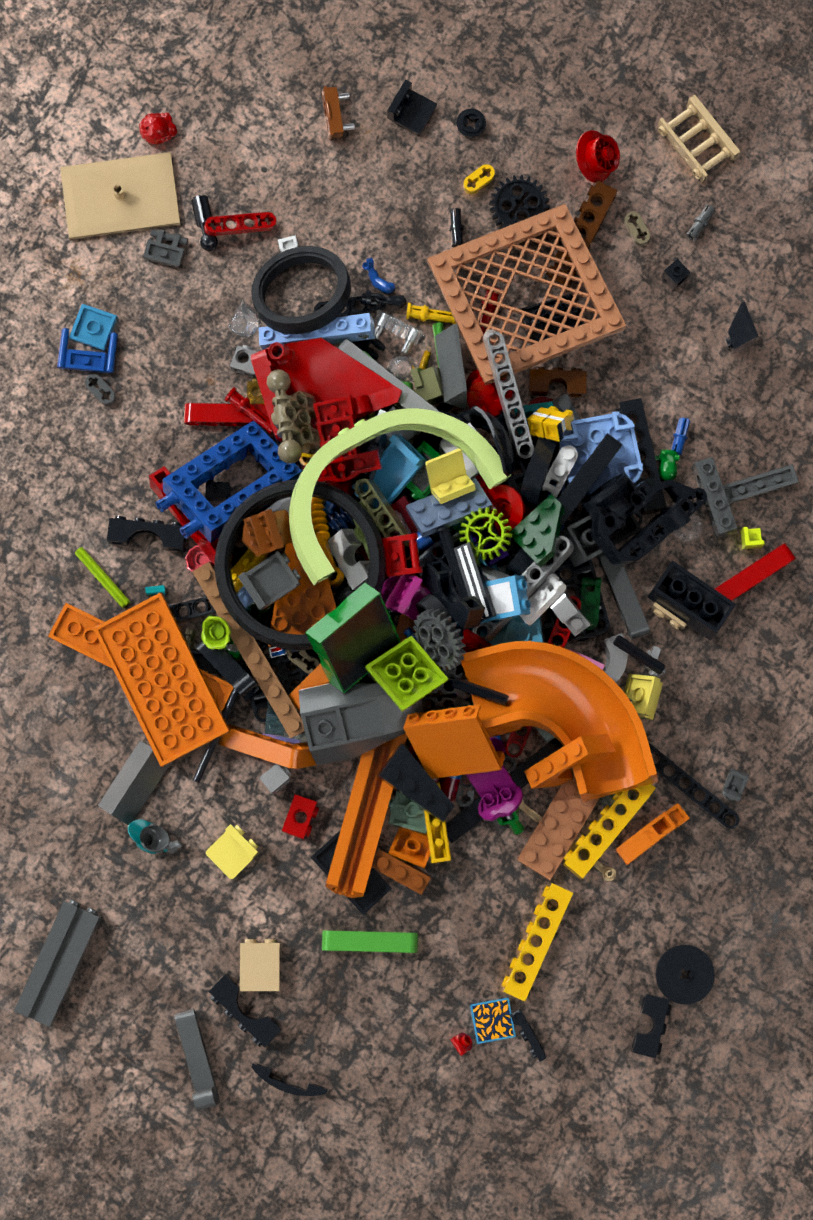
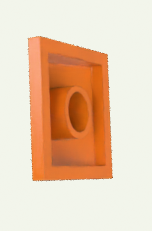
[388,827,430,869]

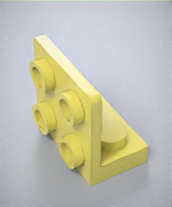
[425,448,476,504]

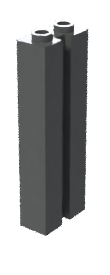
[14,899,102,1027]

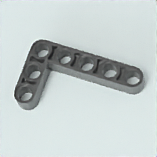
[174,1008,220,1112]

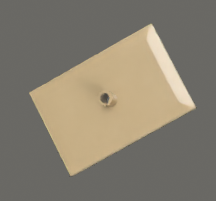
[60,152,181,240]

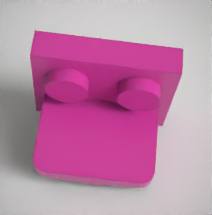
[381,574,432,620]

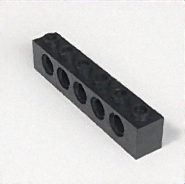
[615,398,667,515]

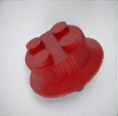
[466,369,513,416]

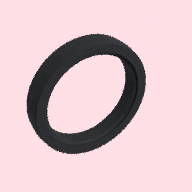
[251,246,351,334]

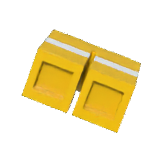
[527,406,574,442]

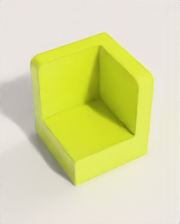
[740,527,765,550]

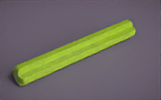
[75,547,130,608]

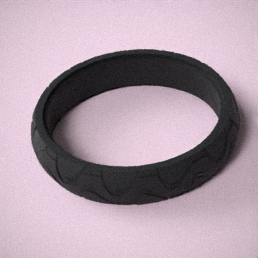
[215,480,386,650]

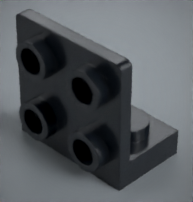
[387,79,437,135]

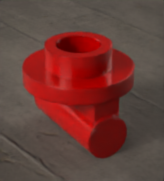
[450,1032,472,1056]

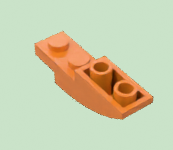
[615,803,690,865]

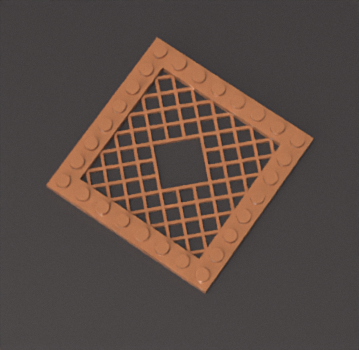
[427,204,627,386]

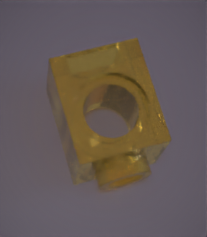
[247,379,264,404]

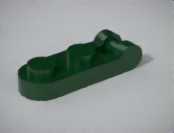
[580,576,601,631]

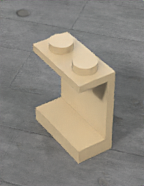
[240,939,281,991]

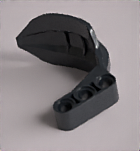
[412,406,518,477]

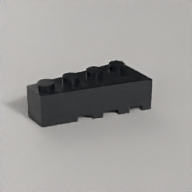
[377,744,454,822]

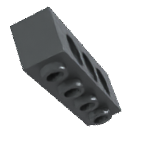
[692,457,737,538]

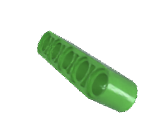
[322,931,418,953]

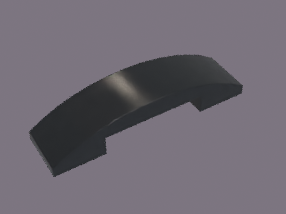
[252,1062,328,1096]

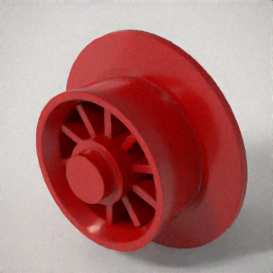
[576,130,620,183]

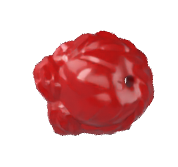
[139,112,178,145]

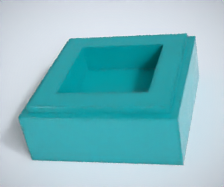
[145,585,167,597]

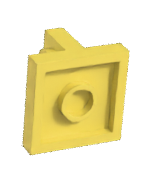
[624,674,663,720]

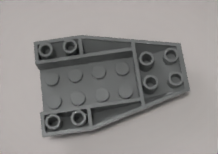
[299,682,425,766]

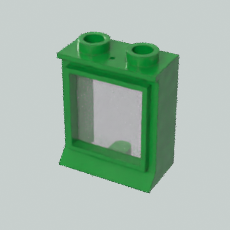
[404,440,441,501]

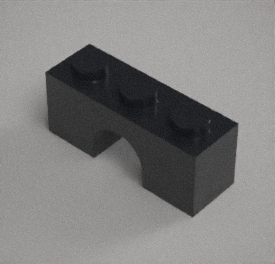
[631,993,672,1058]

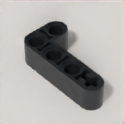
[520,437,558,506]
[196,641,260,701]

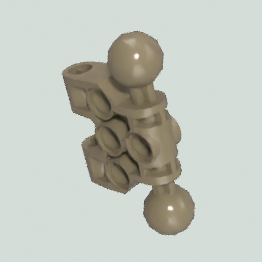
[266,370,321,464]

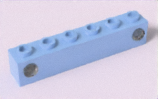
[259,313,375,351]

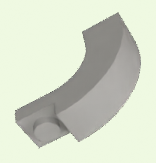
[550,572,590,636]
[600,633,628,682]

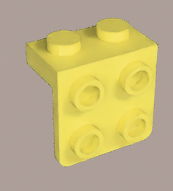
[206,824,259,879]

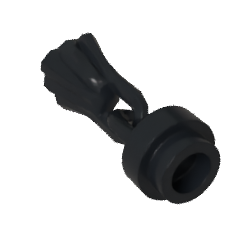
[361,291,407,308]

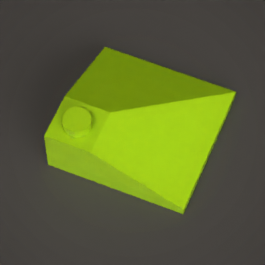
[365,635,449,712]

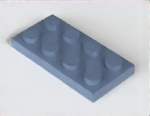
[406,478,493,538]

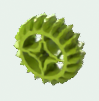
[459,507,512,560]

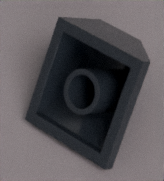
[724,302,759,354]

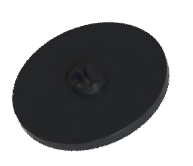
[655,945,715,1005]

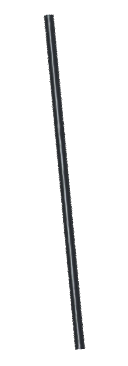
[192,602,275,783]

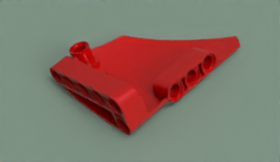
[251,338,402,442]

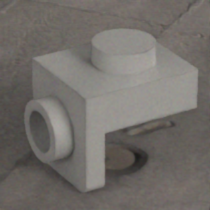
[645,646,666,678]

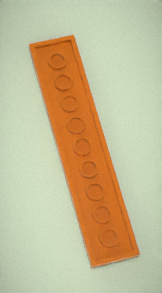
[48,603,234,713]

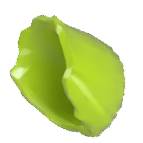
[201,616,232,650]

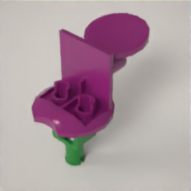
[466,737,524,835]

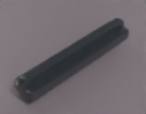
[613,635,665,674]
[452,677,509,705]

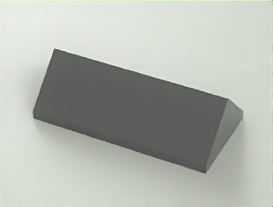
[435,324,467,409]
[98,740,172,825]

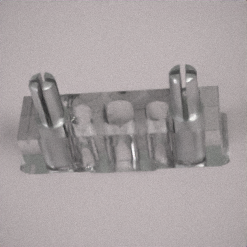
[374,310,424,354]

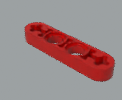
[204,212,276,236]

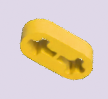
[463,164,495,194]

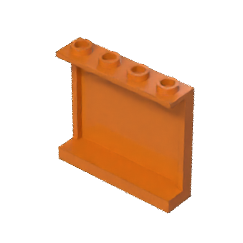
[403,704,505,779]

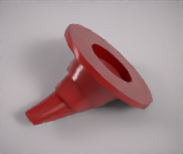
[482,485,535,536]

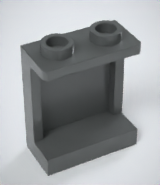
[238,550,301,611]

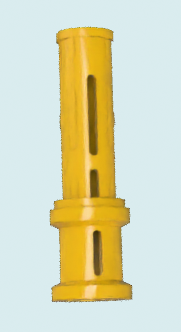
[406,302,456,324]

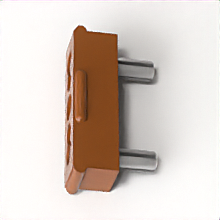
[321,86,355,140]

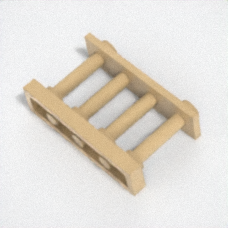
[657,95,740,183]

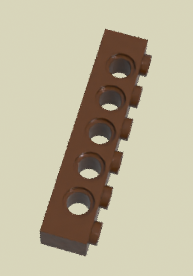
[546,181,618,292]

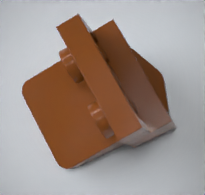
[242,509,292,557]

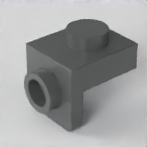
[722,768,749,801]

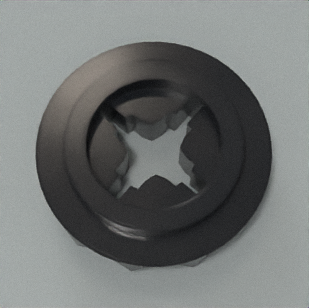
[456,109,486,138]

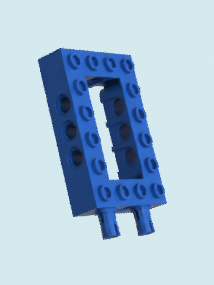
[156,420,302,543]

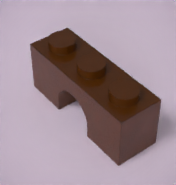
[528,367,587,398]

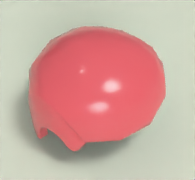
[185,545,214,572]

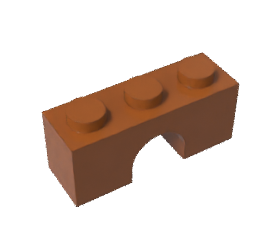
[372,848,432,895]

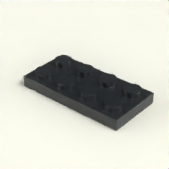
[310,831,392,915]

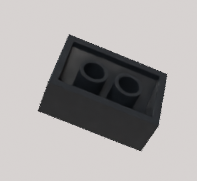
[519,294,584,345]

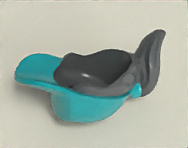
[128,819,182,854]

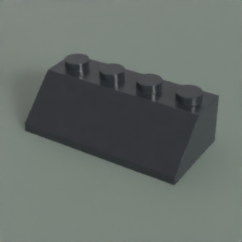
[647,560,736,641]

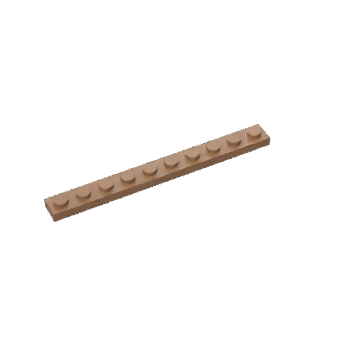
[192,562,305,739]

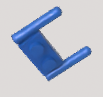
[57,328,118,374]

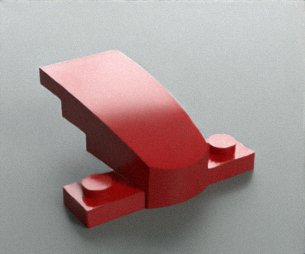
[302,395,382,482]

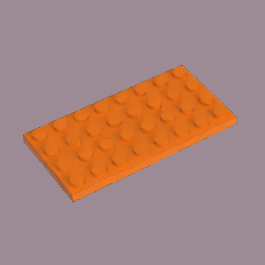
[93,592,230,767]

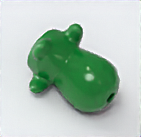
[655,449,680,481]

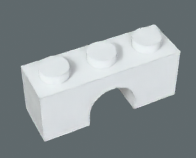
[328,529,370,590]

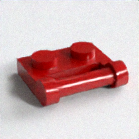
[382,533,423,577]

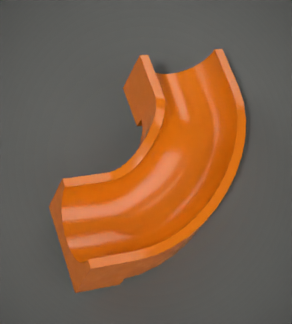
[461,641,659,802]

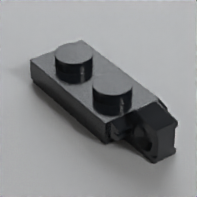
[510,1009,547,1062]

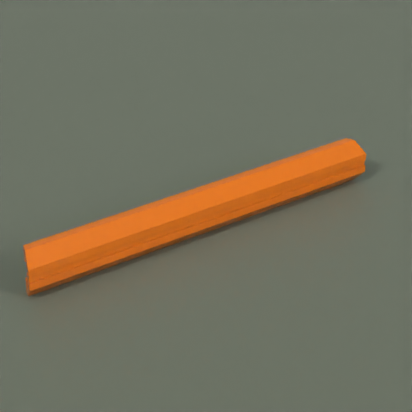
[325,574,428,898]

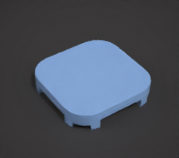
[559,412,643,496]

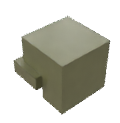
[410,366,444,405]

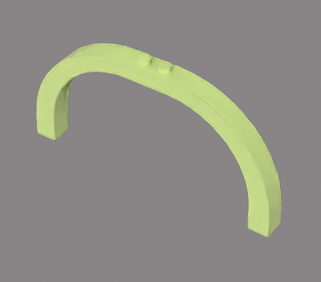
[289,408,511,585]

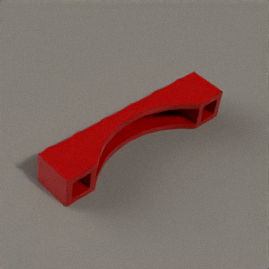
[149,466,233,565]

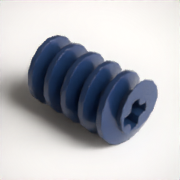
[326,508,356,536]

